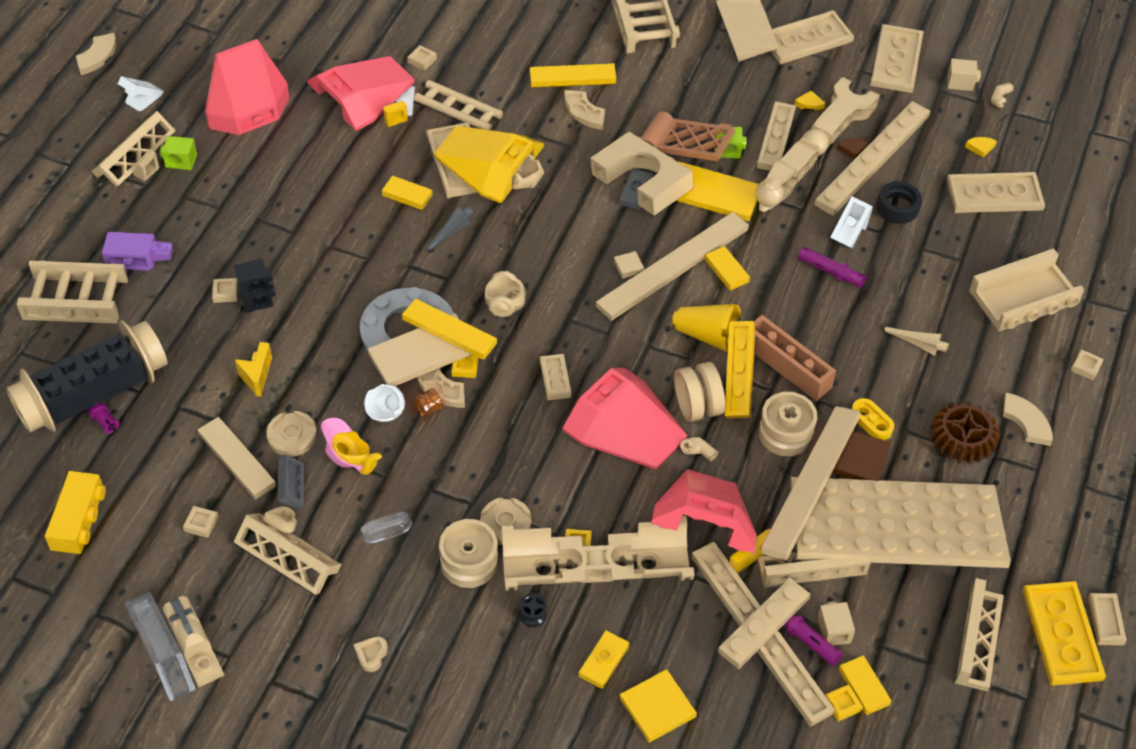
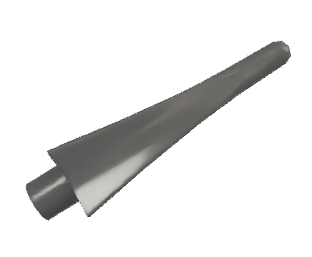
[427,206,474,251]

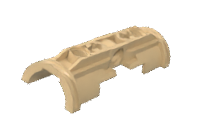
[502,516,694,591]

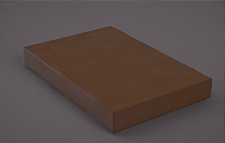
[804,421,891,481]

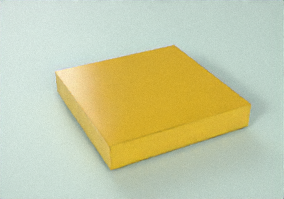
[620,669,697,743]

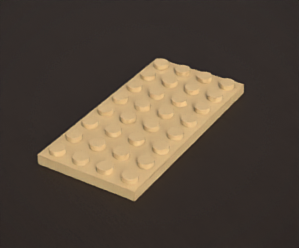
[790,477,1011,568]

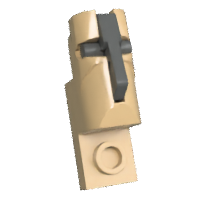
[163,596,224,688]

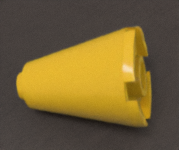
[672,304,741,352]

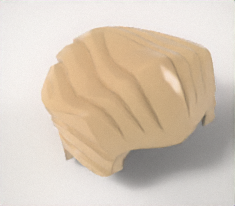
[512,154,544,189]

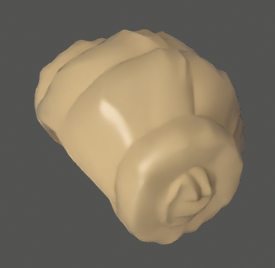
[485,271,526,317]

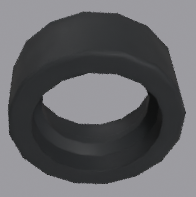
[877,181,922,224]

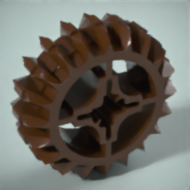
[931,401,1000,465]

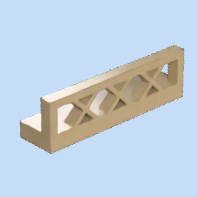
[91,111,176,187]
[234,513,341,595]
[758,552,871,587]
[955,578,1004,692]

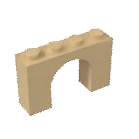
[590,132,693,216]

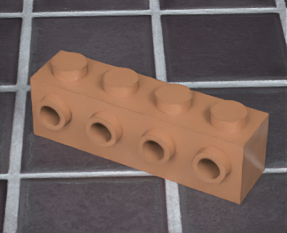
[754,315,836,402]

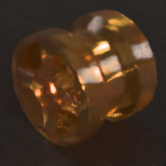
[414,388,444,419]

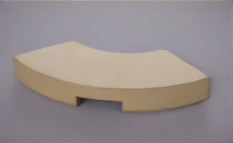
[76,33,116,75]
[564,90,605,130]
[416,368,465,408]
[1002,393,1053,446]

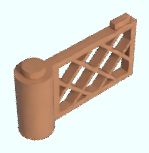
[641,111,735,161]

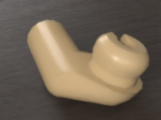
[991,83,1013,108]
[680,437,718,461]

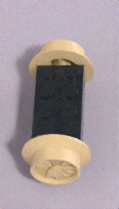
[6,321,168,433]

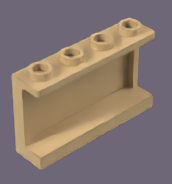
[969,248,1084,331]

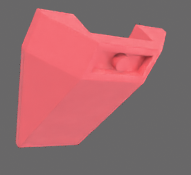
[205,39,290,135]
[307,56,415,131]
[563,368,687,470]
[651,469,757,554]

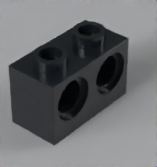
[234,259,276,313]

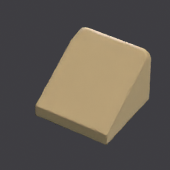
[133,151,159,181]

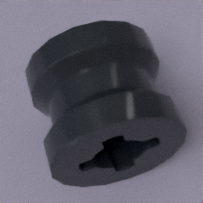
[520,593,547,628]

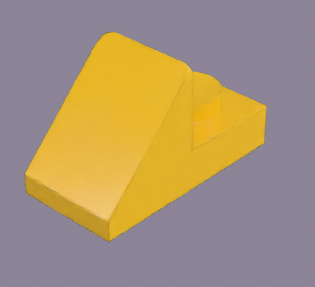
[235,342,272,397]

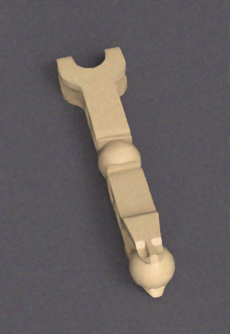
[756,77,880,212]

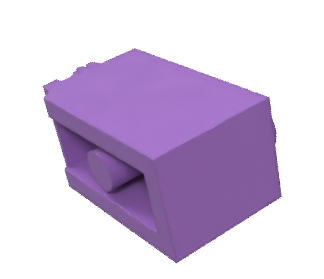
[102,232,173,270]

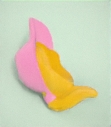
[321,418,382,475]

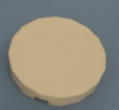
[267,411,317,457]
[480,498,532,545]

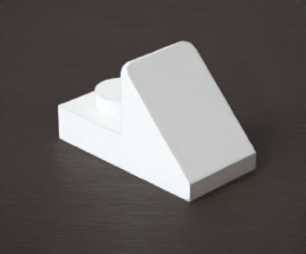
[118,76,164,111]
[830,197,873,248]

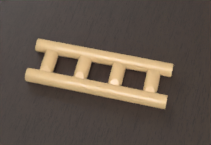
[414,80,503,130]

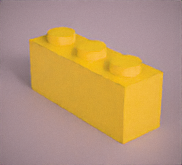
[45,471,106,554]

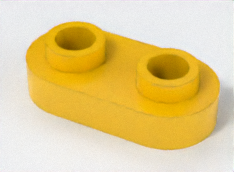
[852,398,894,440]

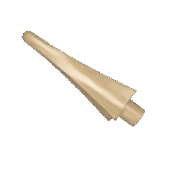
[884,327,949,356]

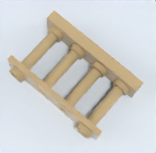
[611,0,680,53]
[17,261,128,324]

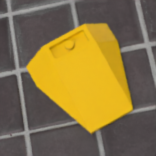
[434,126,544,204]

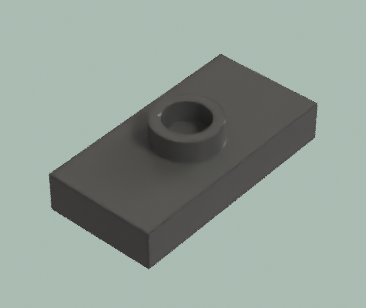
[619,168,654,210]
[278,454,304,510]

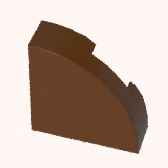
[837,139,868,160]

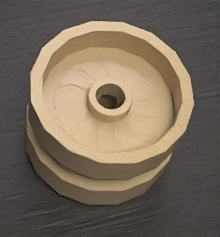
[674,361,725,422]
[759,392,817,456]
[439,519,498,588]

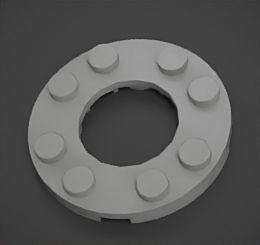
[360,287,454,352]

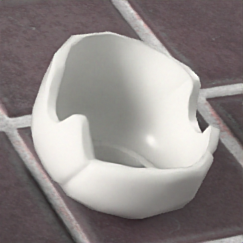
[364,384,405,422]

